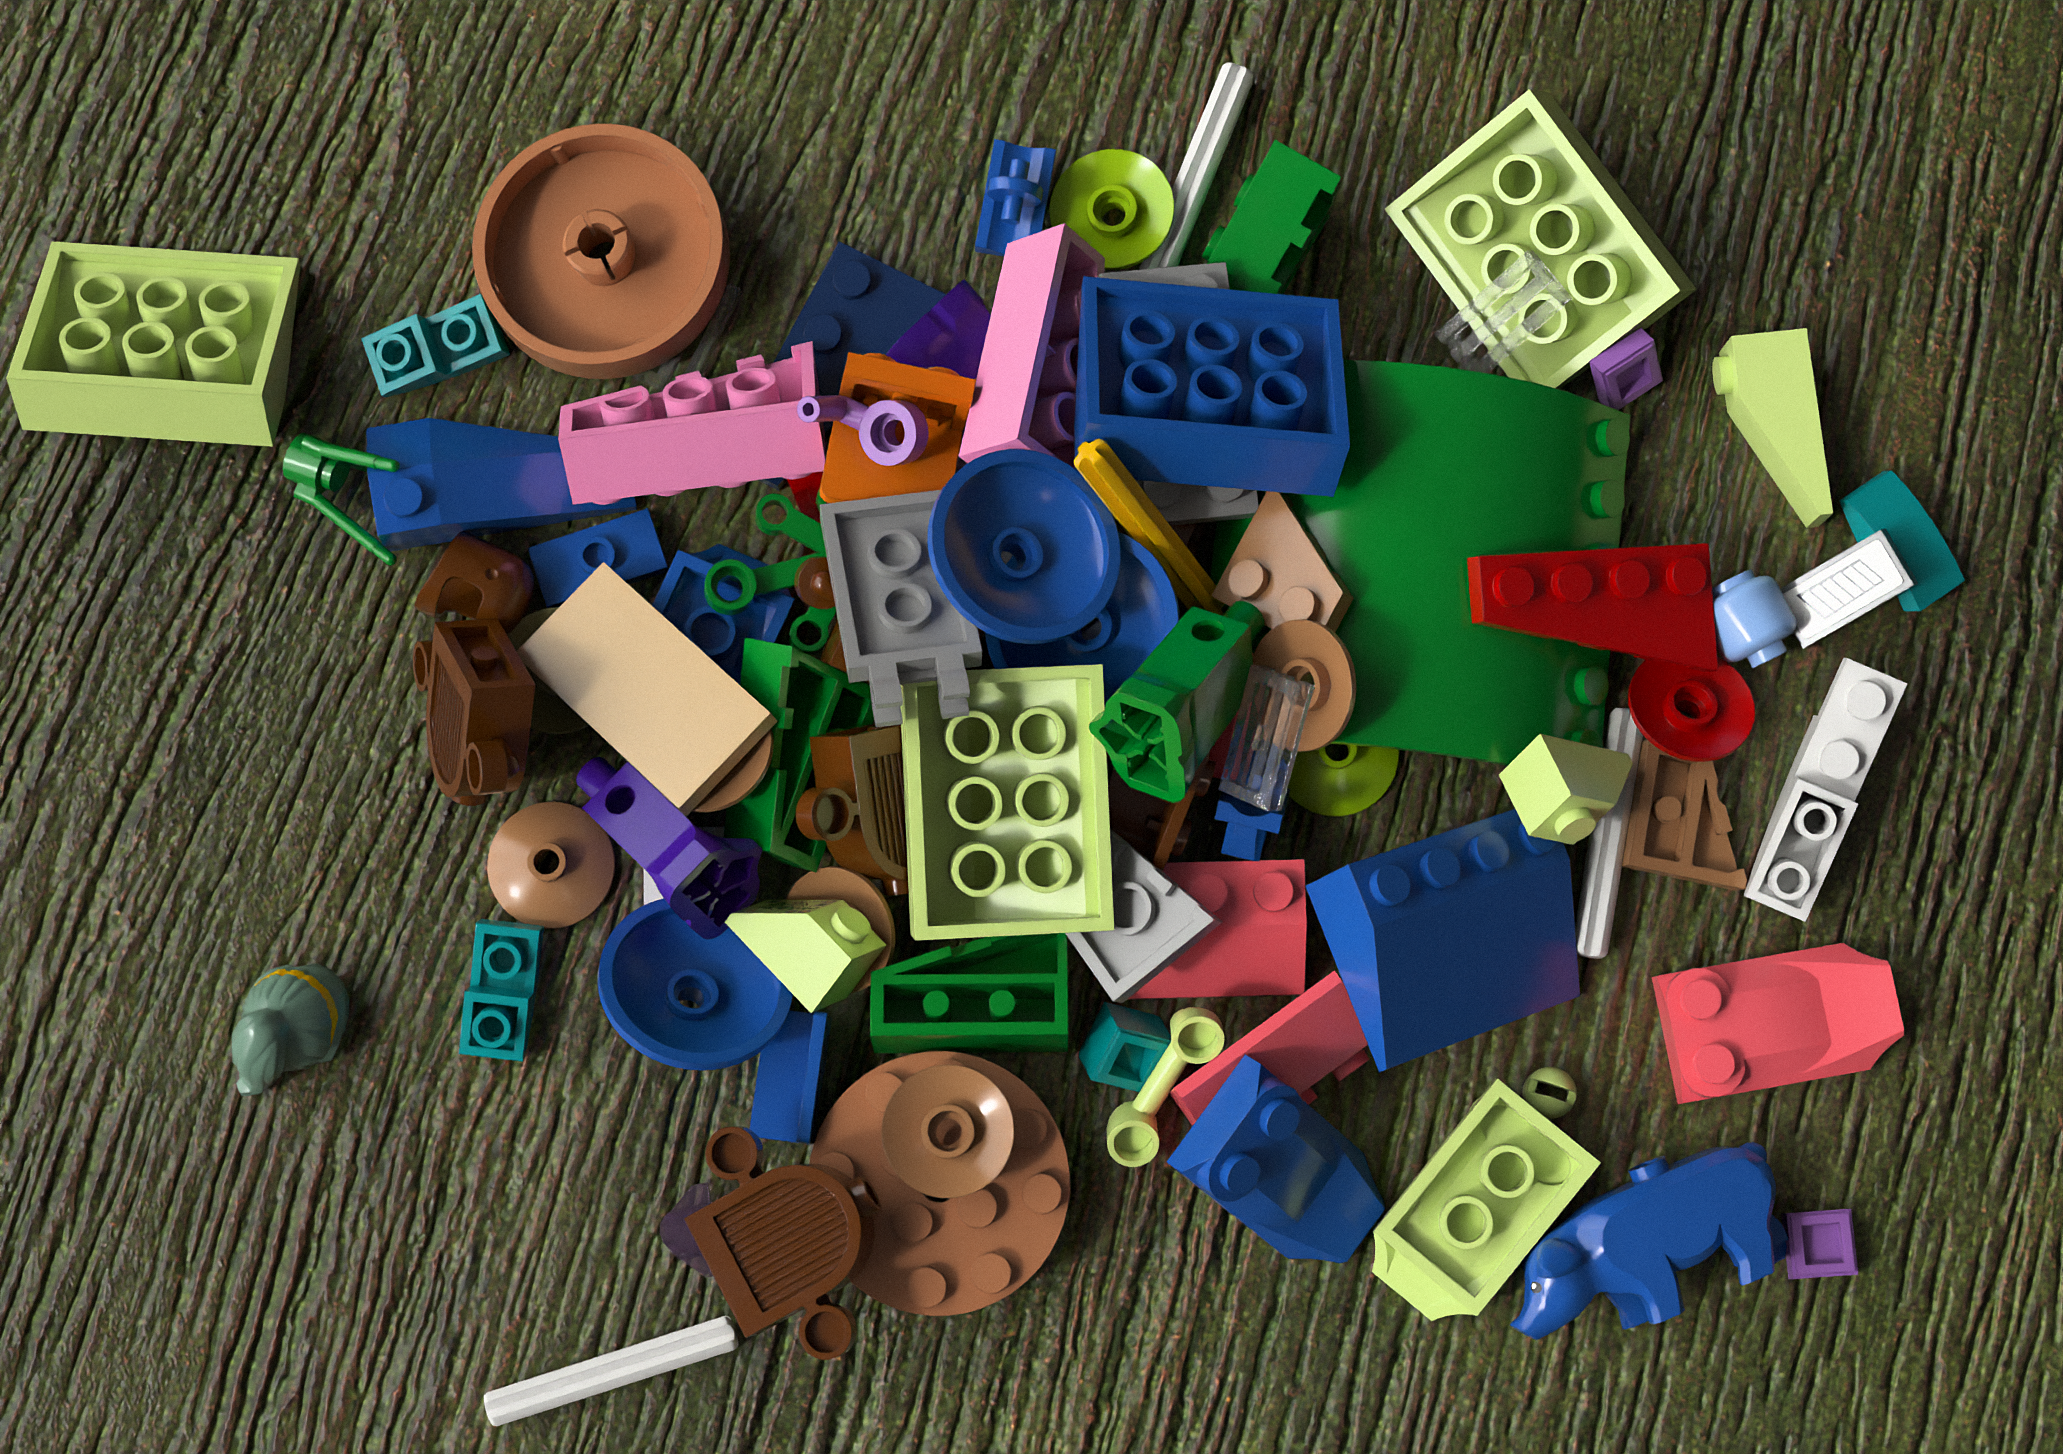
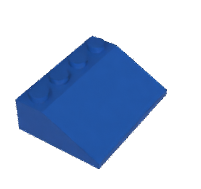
[1074,276,1350,497]
[1305,809,1580,1072]

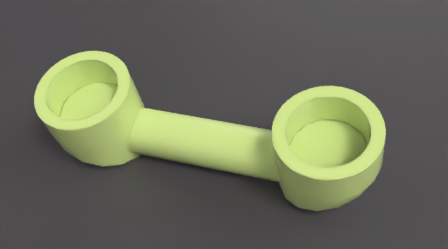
[1106,1007,1224,1167]

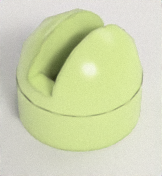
[1522,1067,1577,1119]

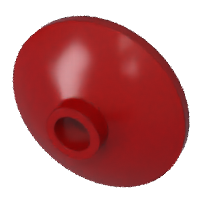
[1628,657,1755,762]

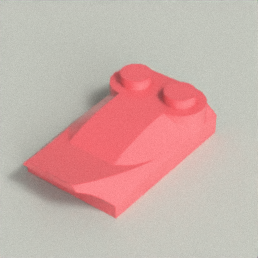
[1652,943,1904,1104]

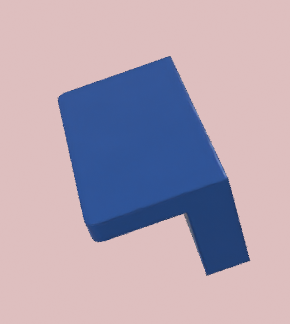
[749,1010,832,1145]

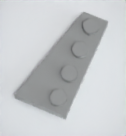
[1065,828,1222,1003]

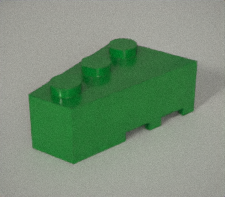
[1202,140,1342,295]
[723,637,874,872]
[870,933,1068,1053]

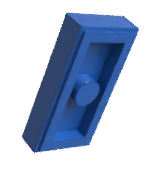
[528,508,669,608]

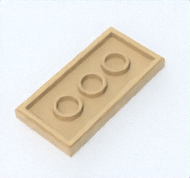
[516,562,778,816]

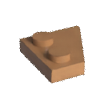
[1211,491,1354,632]
[1622,740,1747,891]

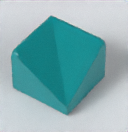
[1079,1002,1172,1092]

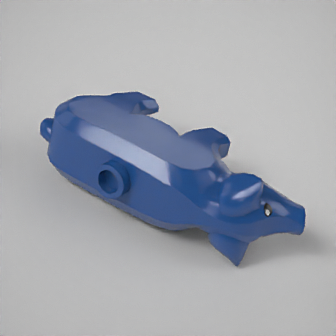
[1509,1142,1789,1340]

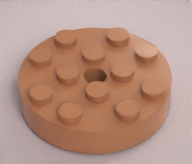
[472,124,730,379]
[809,1051,1070,1316]

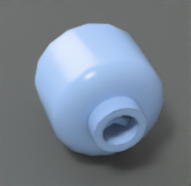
[1712,569,1797,668]

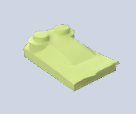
[1372,1078,1601,1321]

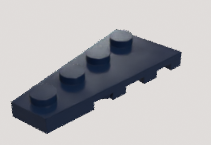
[758,241,946,491]

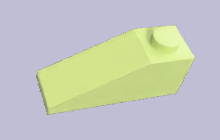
[1712,328,1833,528]

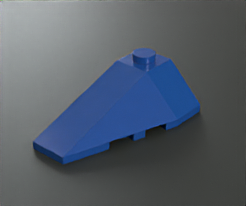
[366,418,637,551]

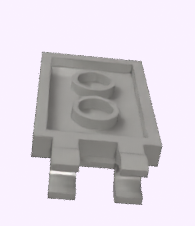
[820,490,982,728]

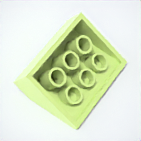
[1385,89,1697,389]
[6,241,300,447]
[900,664,1114,941]

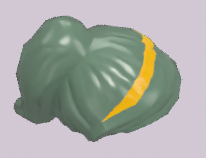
[231,963,349,1096]

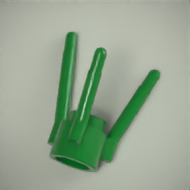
[282,433,400,566]

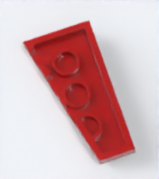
[1467,543,1718,672]

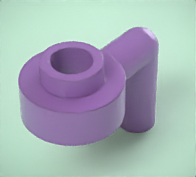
[797,395,929,466]

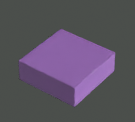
[1589,328,1663,410]
[1782,1209,1858,1279]

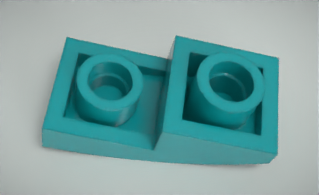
[361,294,510,397]
[1839,470,1965,611]
[459,919,544,1062]

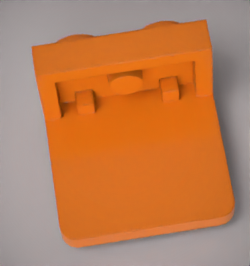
[819,352,976,503]

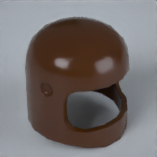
[414,530,534,634]

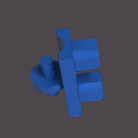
[975,139,1056,257]
[1215,748,1290,861]

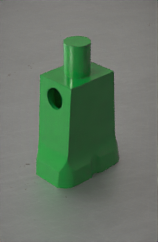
[1089,601,1265,803]

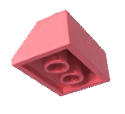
[1111,859,1307,1000]
[1169,970,1370,1126]

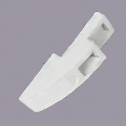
[1744,657,1907,922]

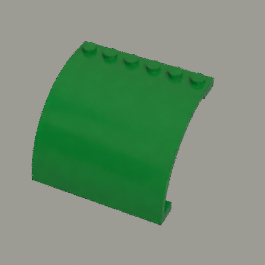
[1210,360,1630,766]

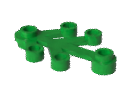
[704,488,836,656]

